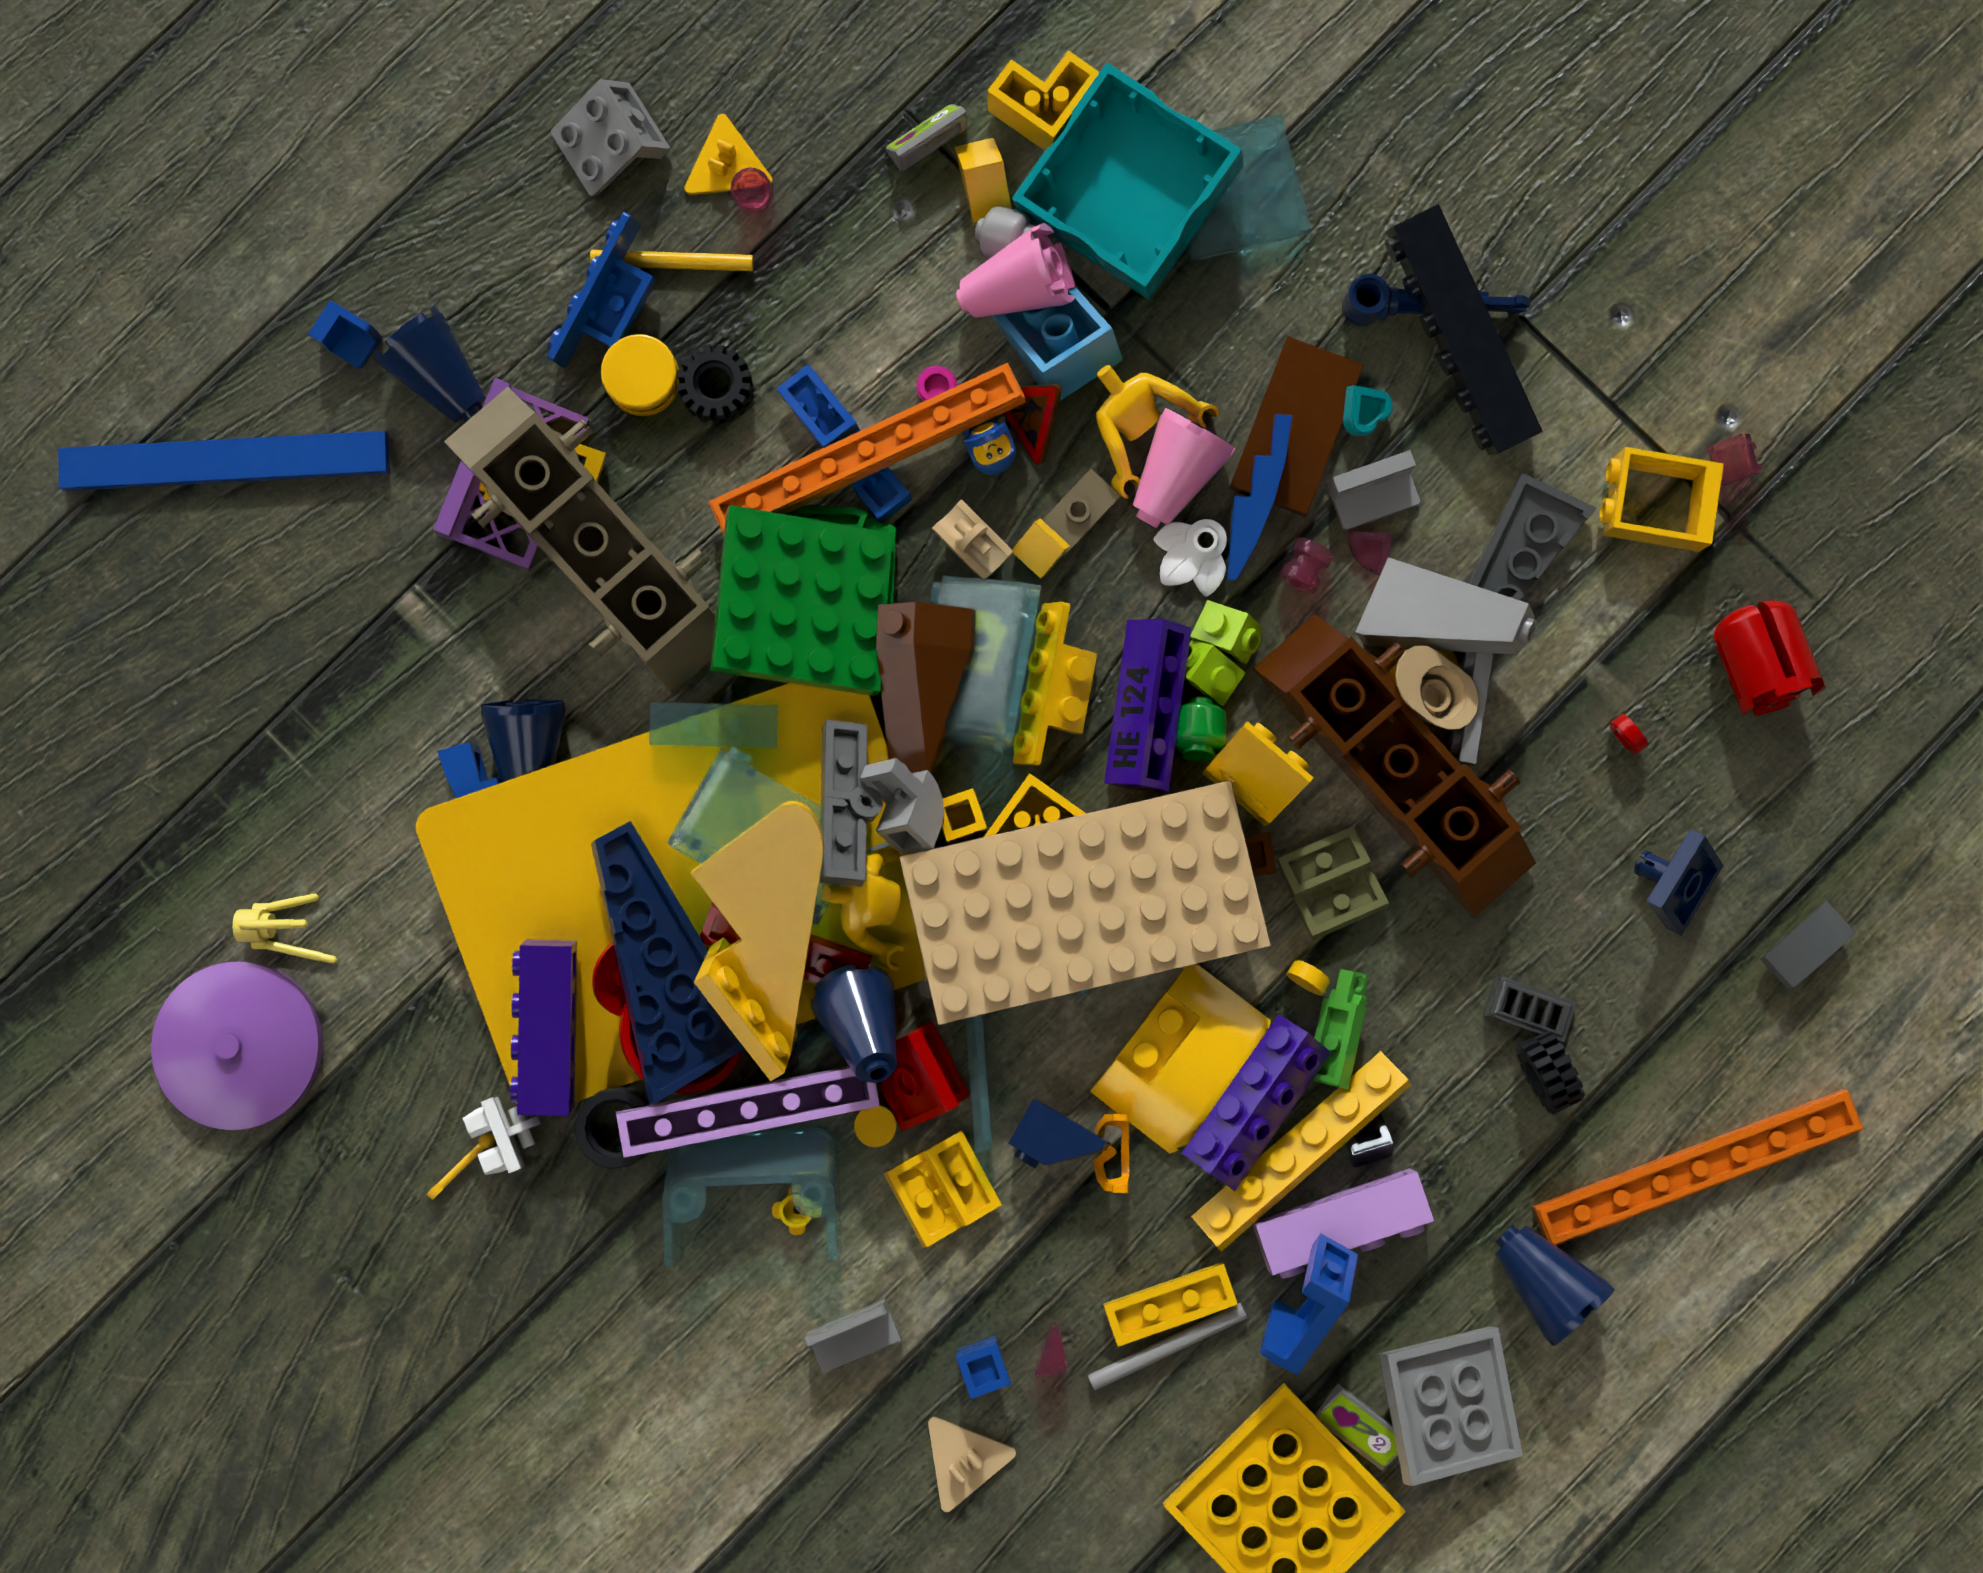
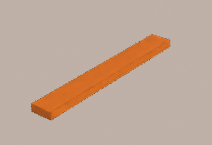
[708,362,1026,535]
[1532,1089,1864,1246]

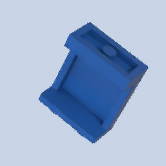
[1260,1233,1358,1375]

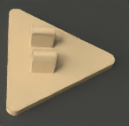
[928,1417,1016,1512]

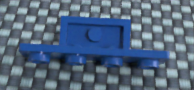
[547,212,657,368]

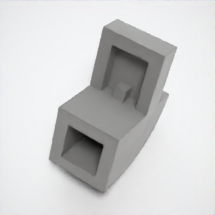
[860,758,944,855]

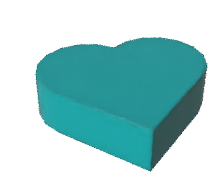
[1343,385,1393,436]

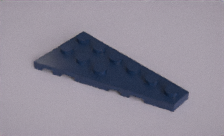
[591,821,745,1106]

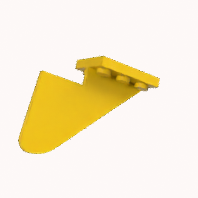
[691,801,824,1081]

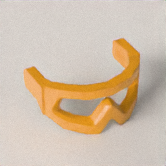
[1093,1114,1129,1193]

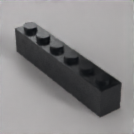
[1385,204,1543,455]

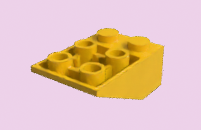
[1202,721,1314,826]

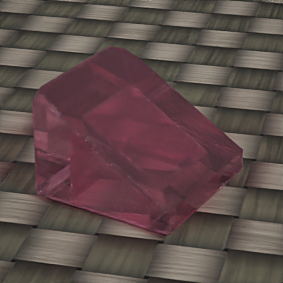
[1034,1322,1067,1377]

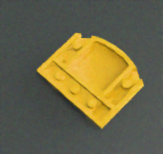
[1090,964,1271,1153]

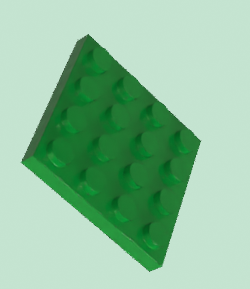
[710,505,893,696]

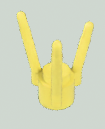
[232,894,337,964]

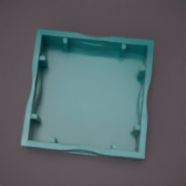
[1012,62,1244,300]

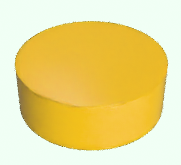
[1286,960,1330,996]
[854,1104,897,1147]

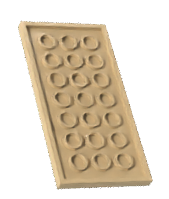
[899,781,1271,1025]

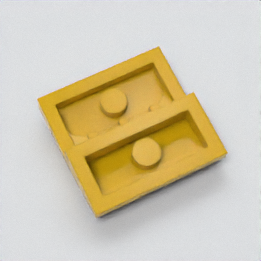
[883,1131,1002,1248]

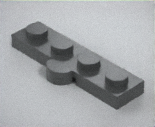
[819,720,883,887]

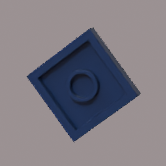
[1634,829,1724,936]

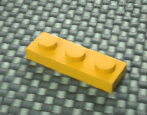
[1103,1262,1238,1347]

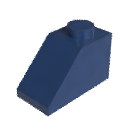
[1008,1099,1111,1168]

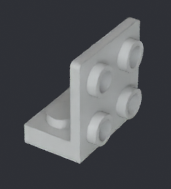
[551,79,671,196]

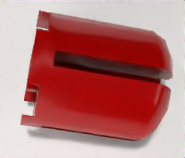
[1713,600,1826,717]

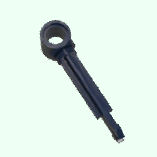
[1342,274,1530,326]

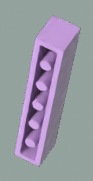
[616,1066,880,1158]

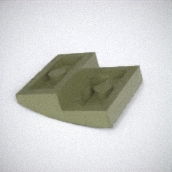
[1277,826,1389,941]

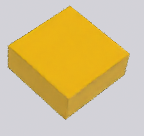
[1012,519,1070,579]

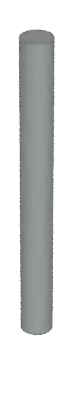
[1088,1303,1247,1391]

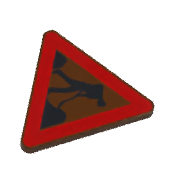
[1003,384,1062,465]

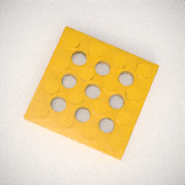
[1163,1383,1406,1573]

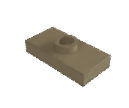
[1042,469,1121,557]

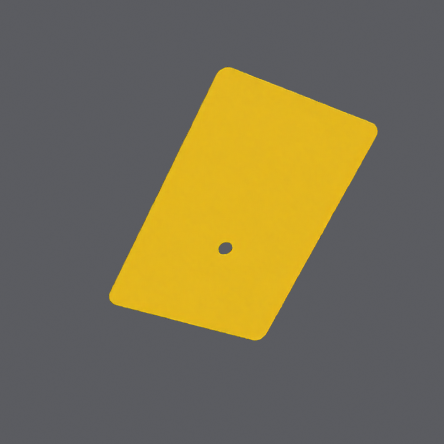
[416,683,927,1104]

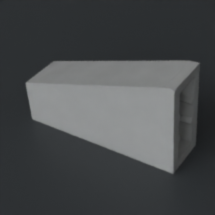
[1355,557,1537,654]

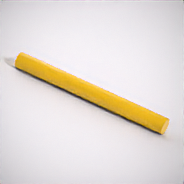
[590,250,754,271]

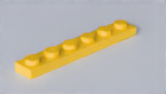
[1191,1051,1411,1252]

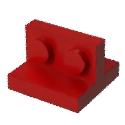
[878,1021,971,1132]

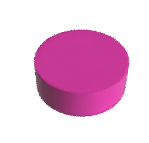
[916,366,957,402]

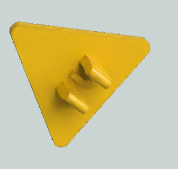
[684,114,773,195]

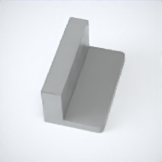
[1327,450,1420,531]
[804,1298,902,1373]

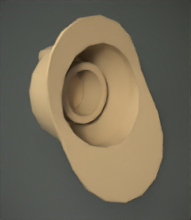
[1396,646,1479,730]

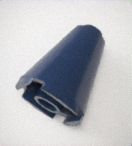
[373,306,486,423]
[481,699,566,783]
[811,964,897,1083]
[1495,1225,1615,1346]

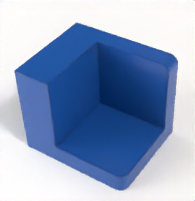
[308,300,382,369]
[956,1336,1011,1399]

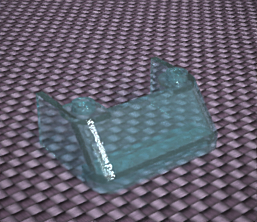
[663,1126,842,1267]

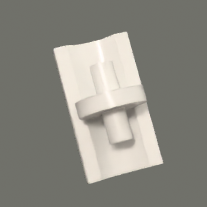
[463,1097,540,1175]

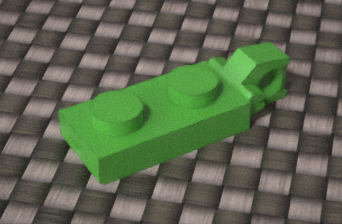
[1312,969,1368,1090]

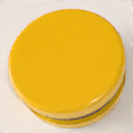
[601,334,679,416]

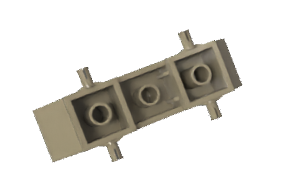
[444,387,716,694]

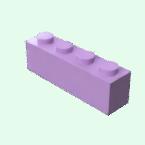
[1252,1168,1434,1279]

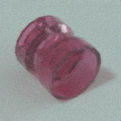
[1279,538,1334,594]

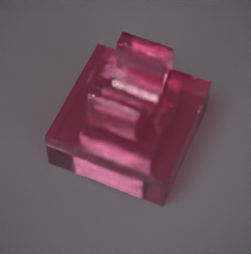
[1707,434,1762,486]

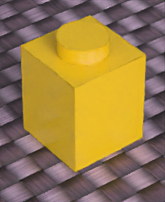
[942,788,988,845]

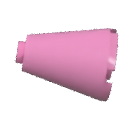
[956,223,1075,318]
[1133,408,1235,528]

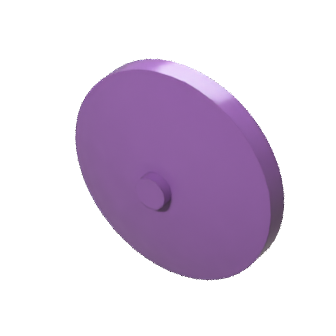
[151,962,323,1130]

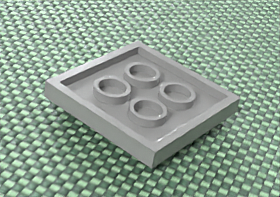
[1379,1326,1523,1486]

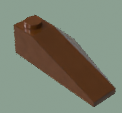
[876,602,976,775]

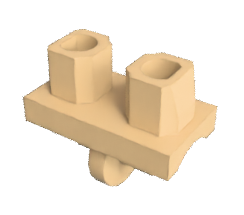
[932,499,1014,582]

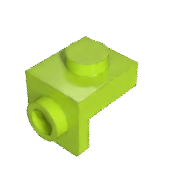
[1190,600,1263,664]
[1184,640,1246,706]

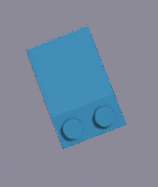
[991,287,1123,401]

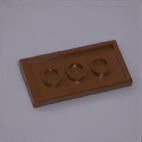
[1229,336,1364,517]

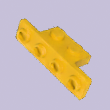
[1013,602,1097,766]

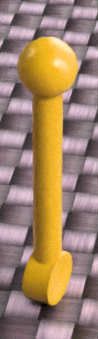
[426,1132,496,1200]

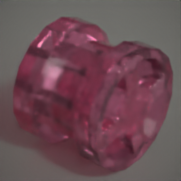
[730,167,773,213]

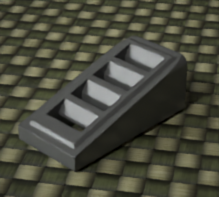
[1483,976,1576,1042]

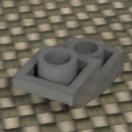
[1760,901,1856,991]

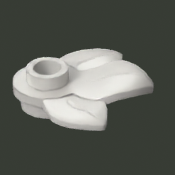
[1154,519,1227,596]

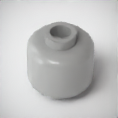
[975,206,1036,259]

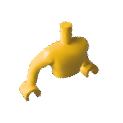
[1096,365,1219,499]
[821,846,914,971]

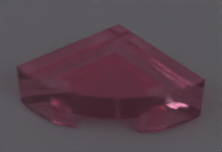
[1348,531,1391,576]

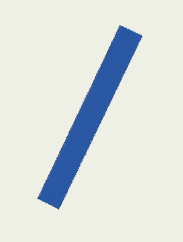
[58,431,390,491]

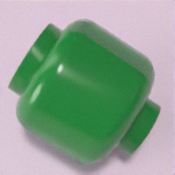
[1175,697,1227,762]

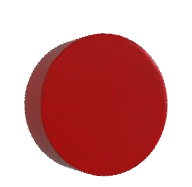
[1610,713,1649,755]

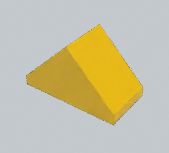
[954,138,1012,226]

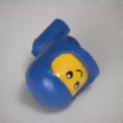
[962,417,1016,475]

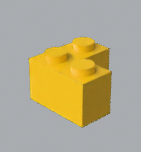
[987,50,1099,151]
[984,773,1086,837]

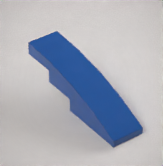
[776,364,913,523]
[1227,414,1292,580]

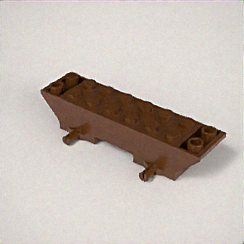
[1253,615,1536,918]

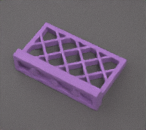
[433,378,589,570]

